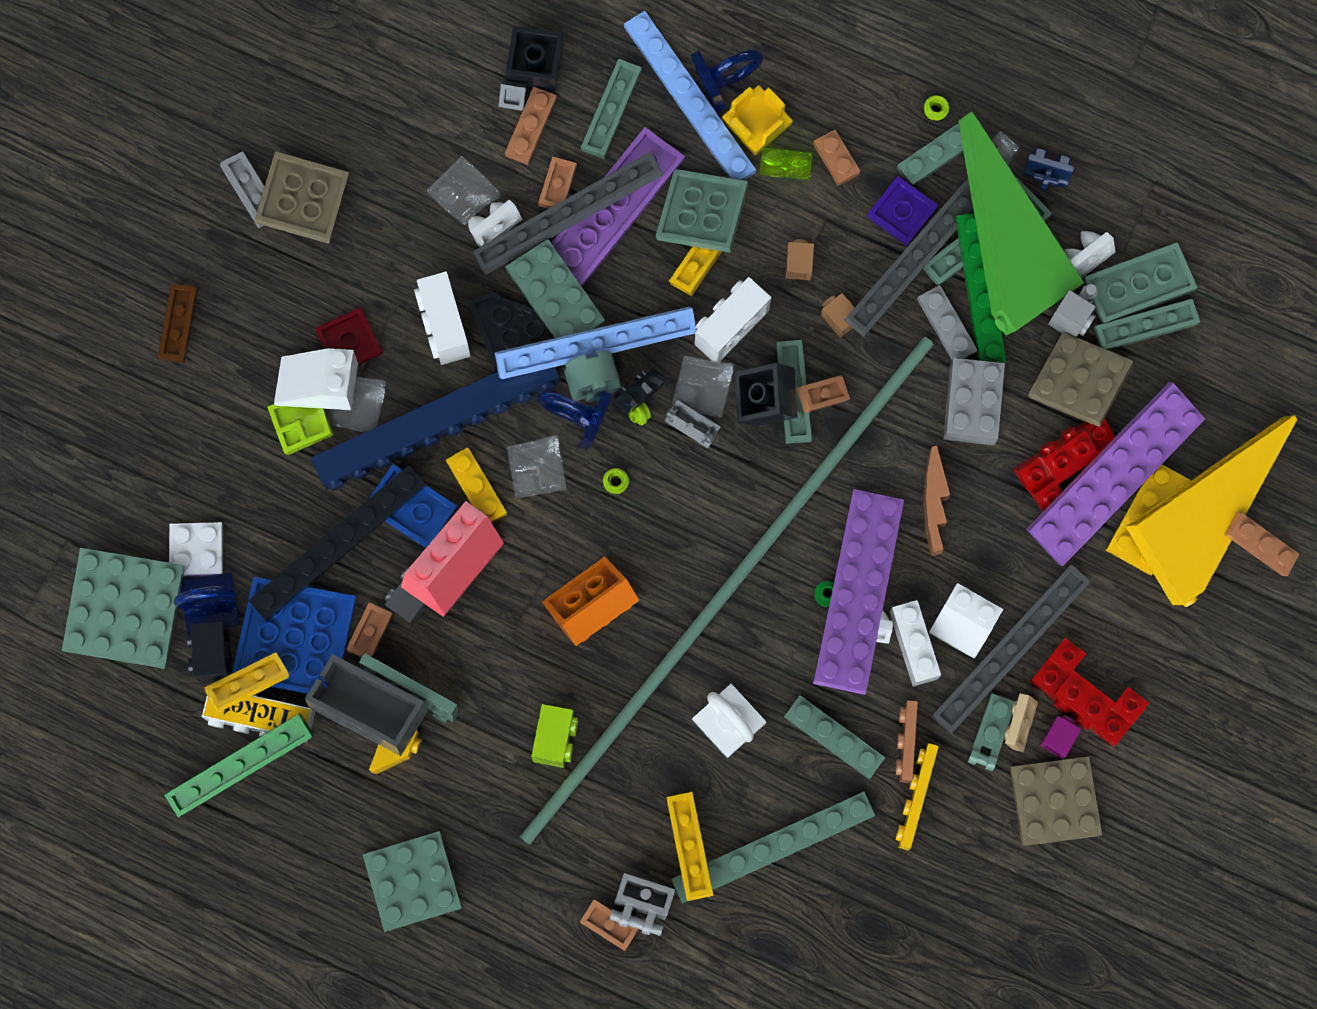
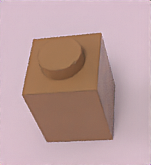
[785,239,814,280]
[821,293,855,338]

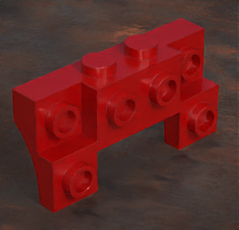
[1013,418,1115,512]
[1030,638,1149,747]

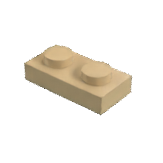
[1005,693,1038,752]

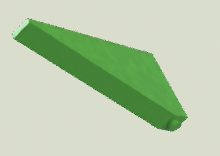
[958,112,1084,335]

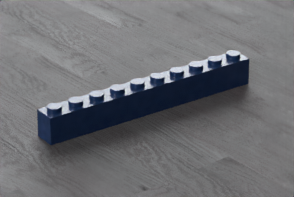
[311,367,560,491]

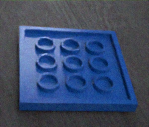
[232,577,357,694]

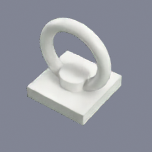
[692,684,767,759]

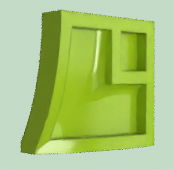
[267,404,334,455]

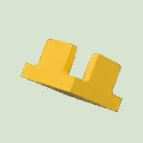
[721,85,793,156]

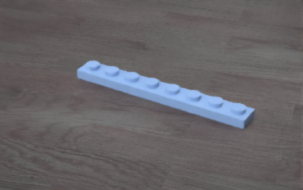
[624,11,756,180]
[495,307,696,379]

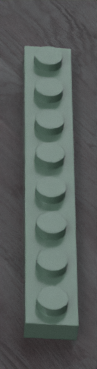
[671,792,875,904]

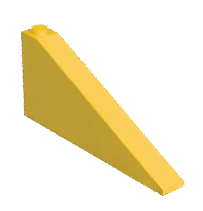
[1126,415,1297,607]

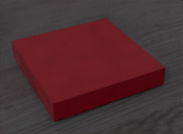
[315,307,383,365]

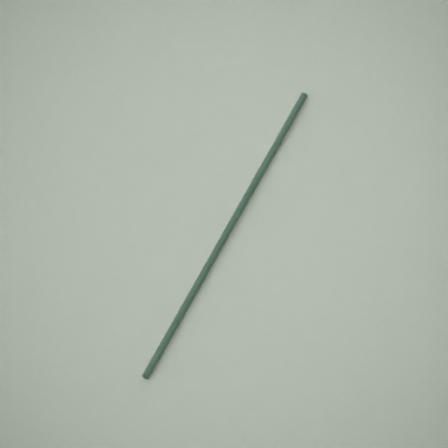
[520,337,934,845]

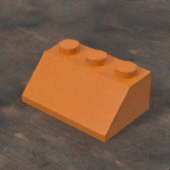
[542,556,639,646]

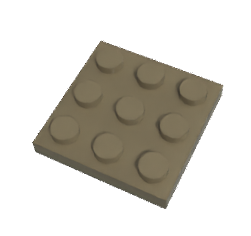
[255,151,349,244]
[1029,332,1133,427]
[1010,757,1102,847]

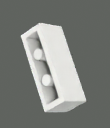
[889,600,941,687]

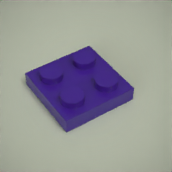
[867,176,938,247]

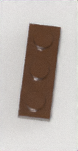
[158,283,198,363]

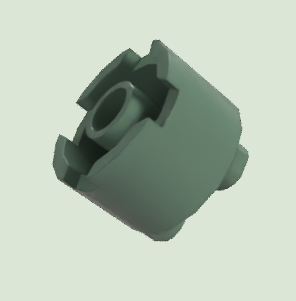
[563,351,622,402]

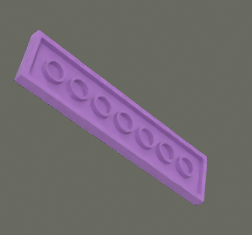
[551,127,685,287]
[1026,382,1205,566]
[813,489,904,695]

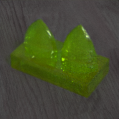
[759,147,812,180]

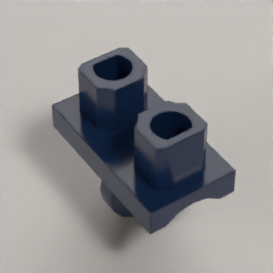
[1023,148,1074,190]

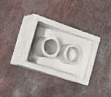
[274,348,358,410]

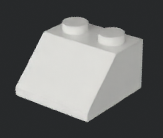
[929,583,1003,659]

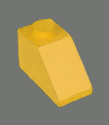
[369,730,422,774]

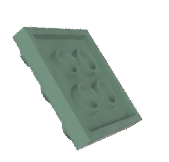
[656,169,749,253]
[363,831,462,932]

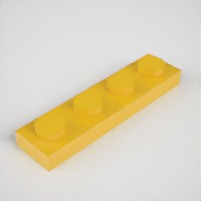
[895,743,939,850]
[666,792,713,901]

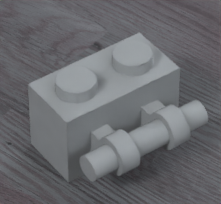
[1048,284,1097,337]
[609,873,675,936]

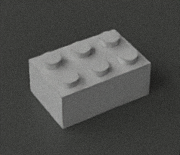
[943,358,1005,445]

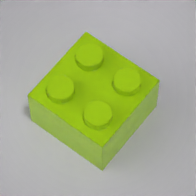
[531,704,578,768]

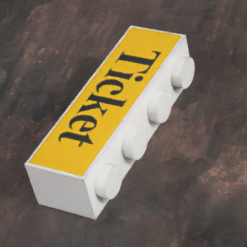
[202,696,315,743]

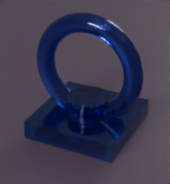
[690,50,763,113]
[537,391,613,450]
[173,573,240,632]

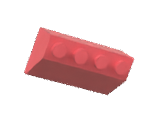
[401,501,504,617]

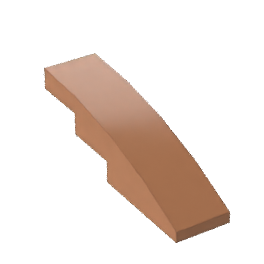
[923,446,950,557]

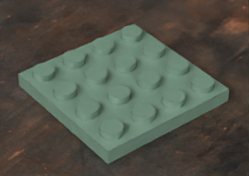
[62,548,185,669]

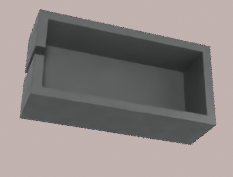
[305,654,428,756]

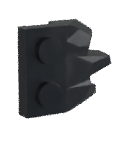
[613,368,668,416]

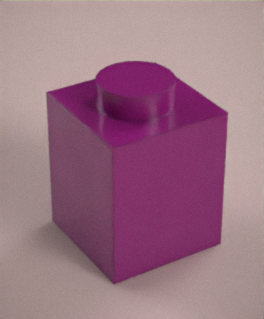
[1039,715,1081,759]

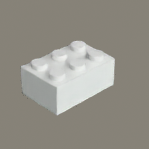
[414,271,471,365]
[694,277,771,365]

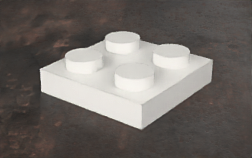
[169,522,223,576]

